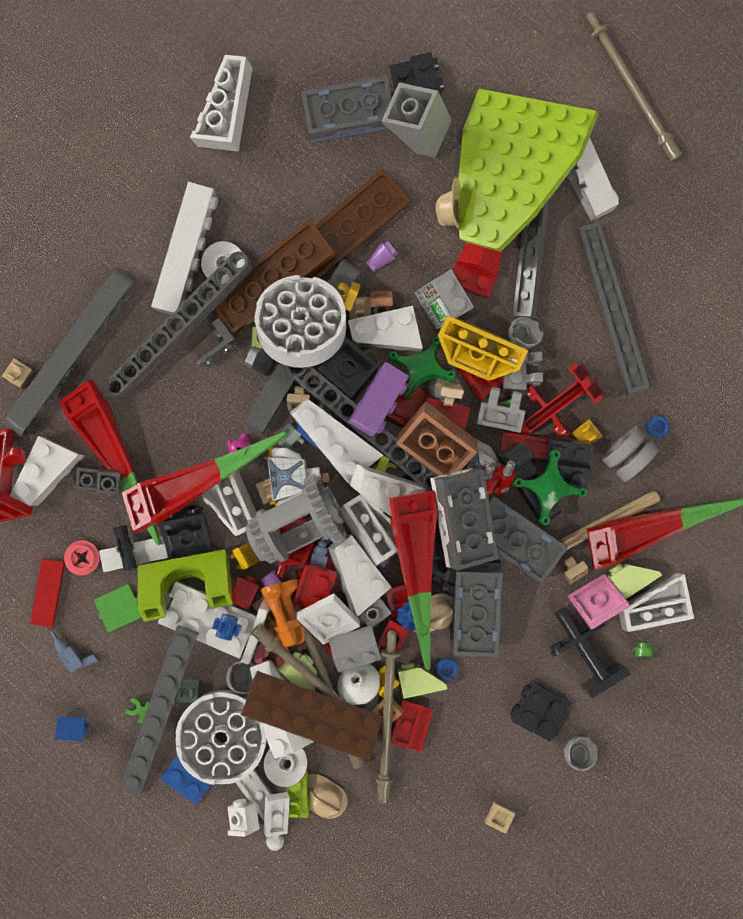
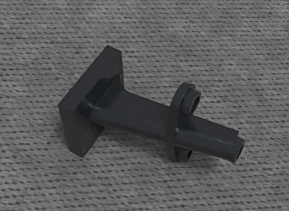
[550,607,631,699]

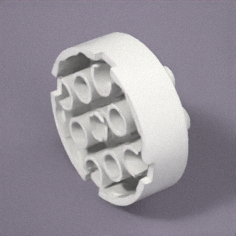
[254,275,346,367]
[176,690,267,785]

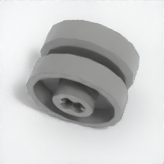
[602,426,659,482]

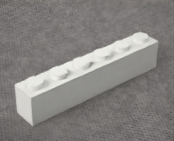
[151,182,218,315]

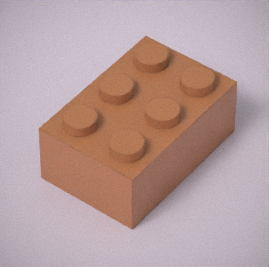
[396,402,478,476]

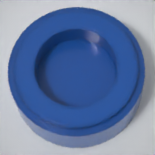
[646,416,669,438]
[436,657,458,680]

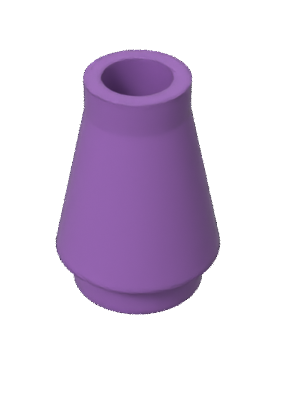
[366,241,398,272]

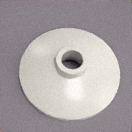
[201,241,245,284]
[338,664,381,705]
[264,748,308,787]

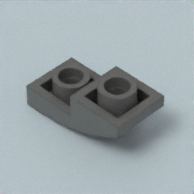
[76,466,121,495]

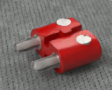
[482,461,516,497]

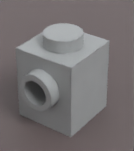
[356,597,391,628]

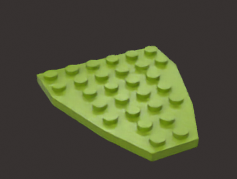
[458,89,598,252]

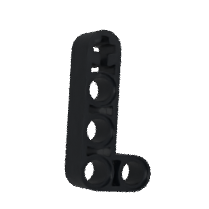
[497,442,562,525]

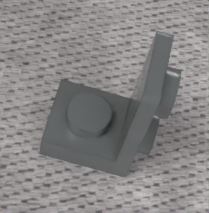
[196,318,237,367]

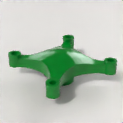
[389,337,456,398]
[512,450,587,525]

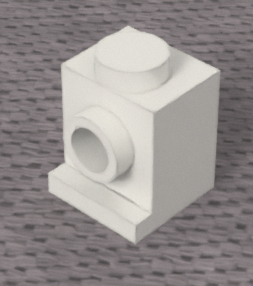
[228,799,259,837]

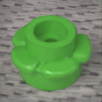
[633,643,656,658]

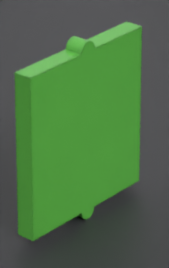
[94,584,141,633]

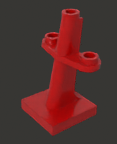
[521,360,606,437]
[0,428,33,522]

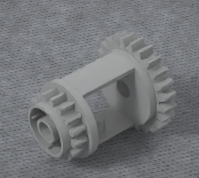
[246,474,347,564]

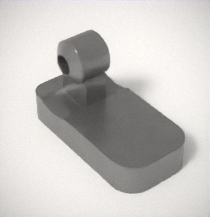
[244,346,275,376]

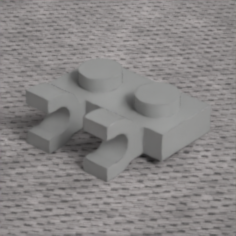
[503,352,543,392]
[477,387,525,433]

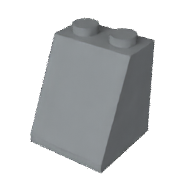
[382,83,452,158]

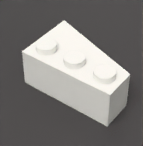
[348,306,423,352]
[10,436,85,506]
[350,464,426,516]
[201,470,257,536]
[341,494,397,566]
[328,534,391,616]
[619,573,694,632]

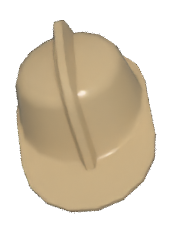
[436,177,460,230]
[413,593,454,633]
[308,774,348,819]

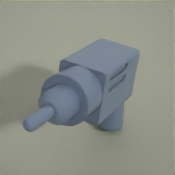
[310,537,336,588]
[50,631,100,673]

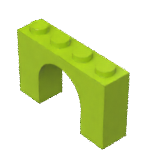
[138,550,233,622]

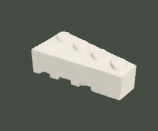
[190,55,252,151]
[567,137,619,222]
[290,399,383,484]

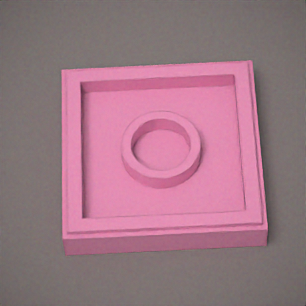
[568,574,630,630]

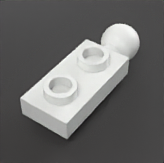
[264,792,290,851]

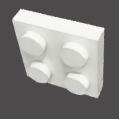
[297,594,360,645]

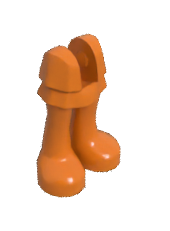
[261,579,305,647]

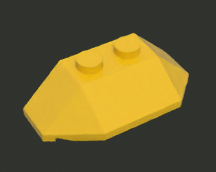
[438,315,529,381]

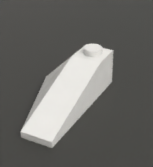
[250,660,313,759]

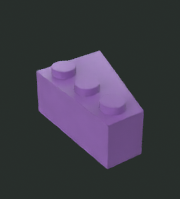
[348,362,409,437]

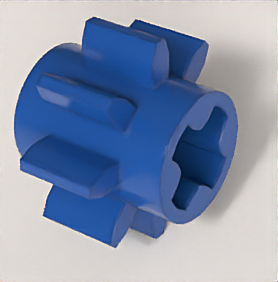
[397,602,416,631]
[212,613,242,641]

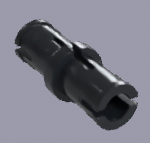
[113,525,138,571]

